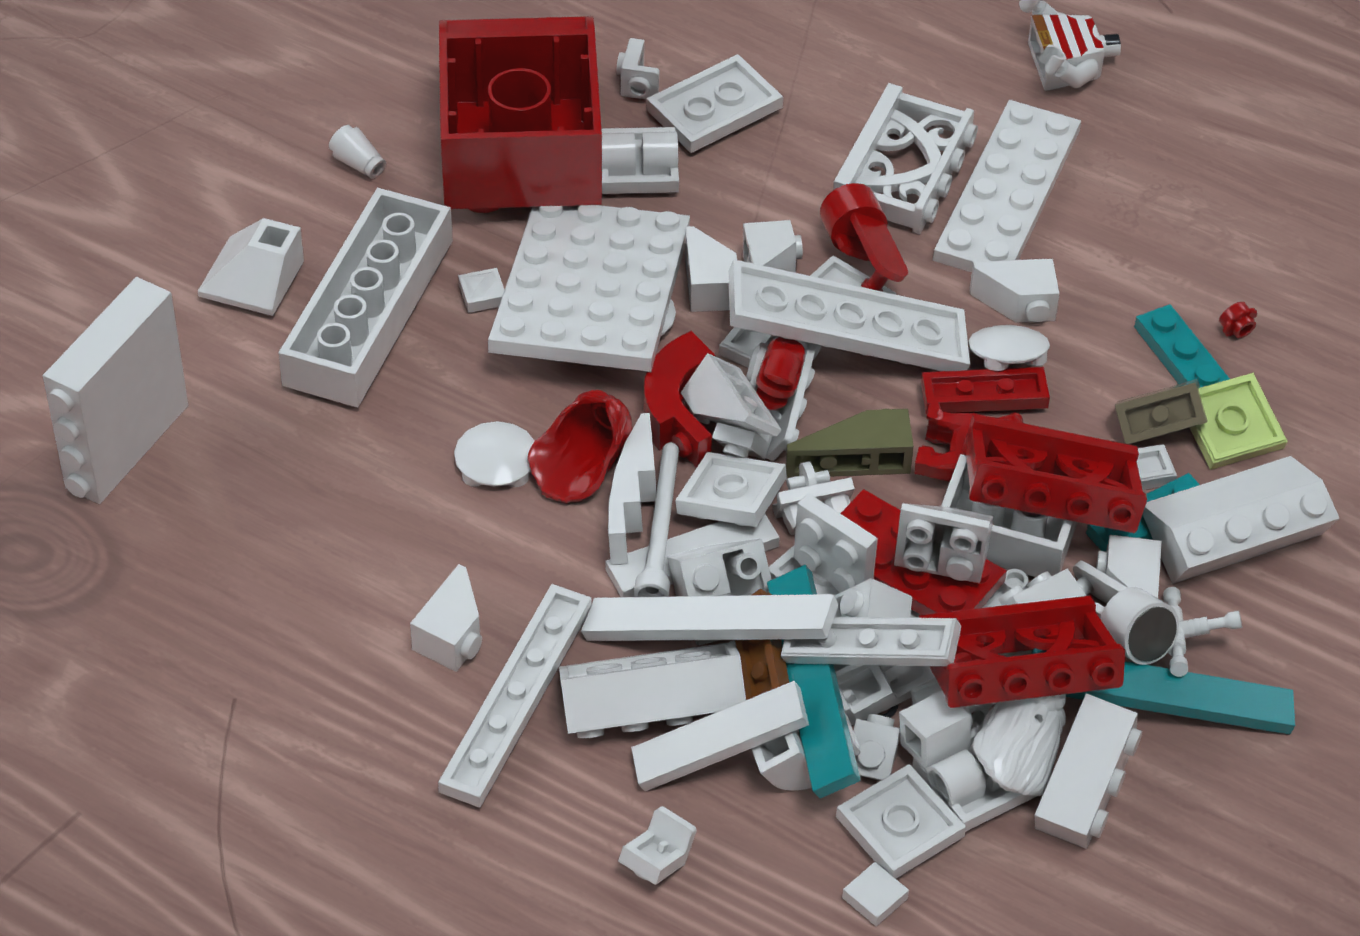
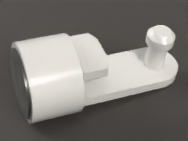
[1073,560,1179,665]

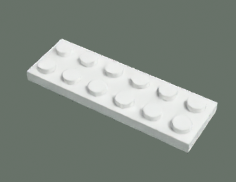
[933,100,1081,272]
[729,259,970,371]

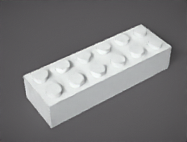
[278,187,453,408]

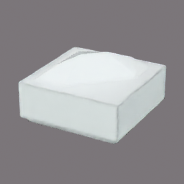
[458,268,505,313]

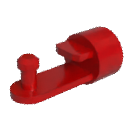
[820,183,908,292]

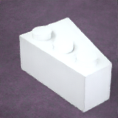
[1034,694,1142,849]

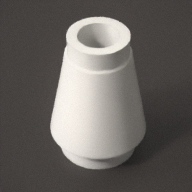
[329,125,386,179]

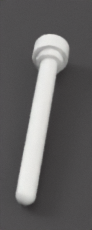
[634,442,679,597]

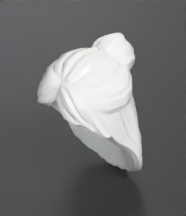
[973,694,1066,796]

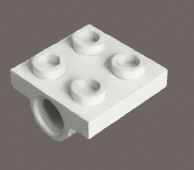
[602,127,679,194]
[912,724,1038,832]

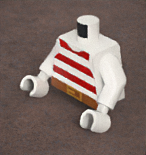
[1019,0,1121,91]

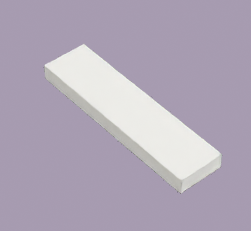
[606,514,780,597]
[781,617,962,666]
[631,681,809,791]

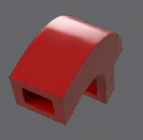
[644,330,716,468]

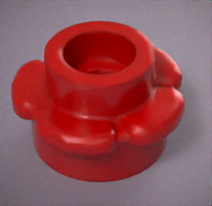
[1219,302,1257,338]

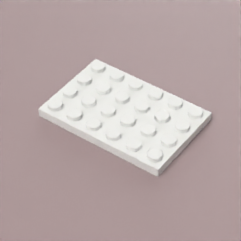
[488,205,690,372]

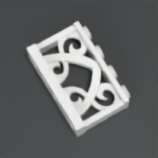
[833,83,978,234]

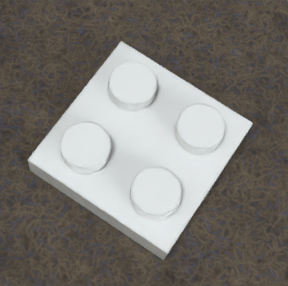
[675,452,787,527]
[793,493,878,592]
[836,764,966,879]

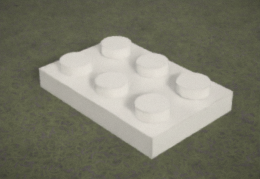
[646,54,783,153]

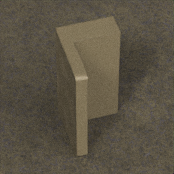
[1115,379,1208,444]

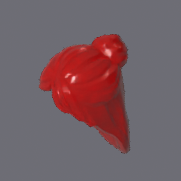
[528,390,633,503]

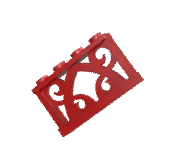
[962,413,1147,533]
[919,596,1125,708]

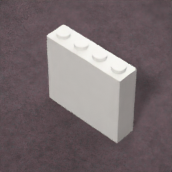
[43,277,188,504]

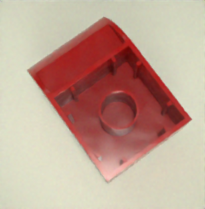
[439,16,602,213]

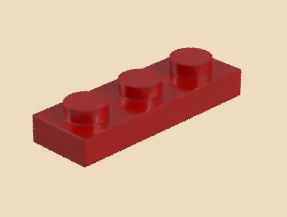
[921,367,1050,414]

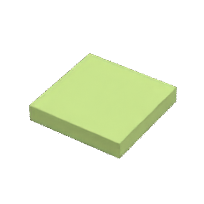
[1189,373,1288,470]

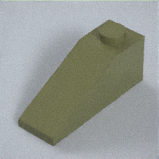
[786,409,914,478]

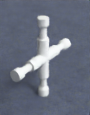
[1163,587,1242,677]

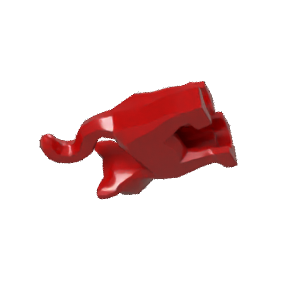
[915,401,1024,482]

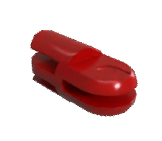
[756,337,806,410]

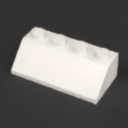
[1143,456,1340,584]
[559,643,746,738]

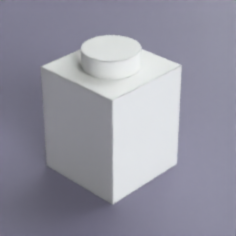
[899,690,973,770]

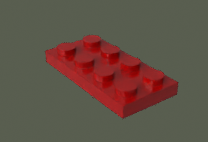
[840,489,1007,615]

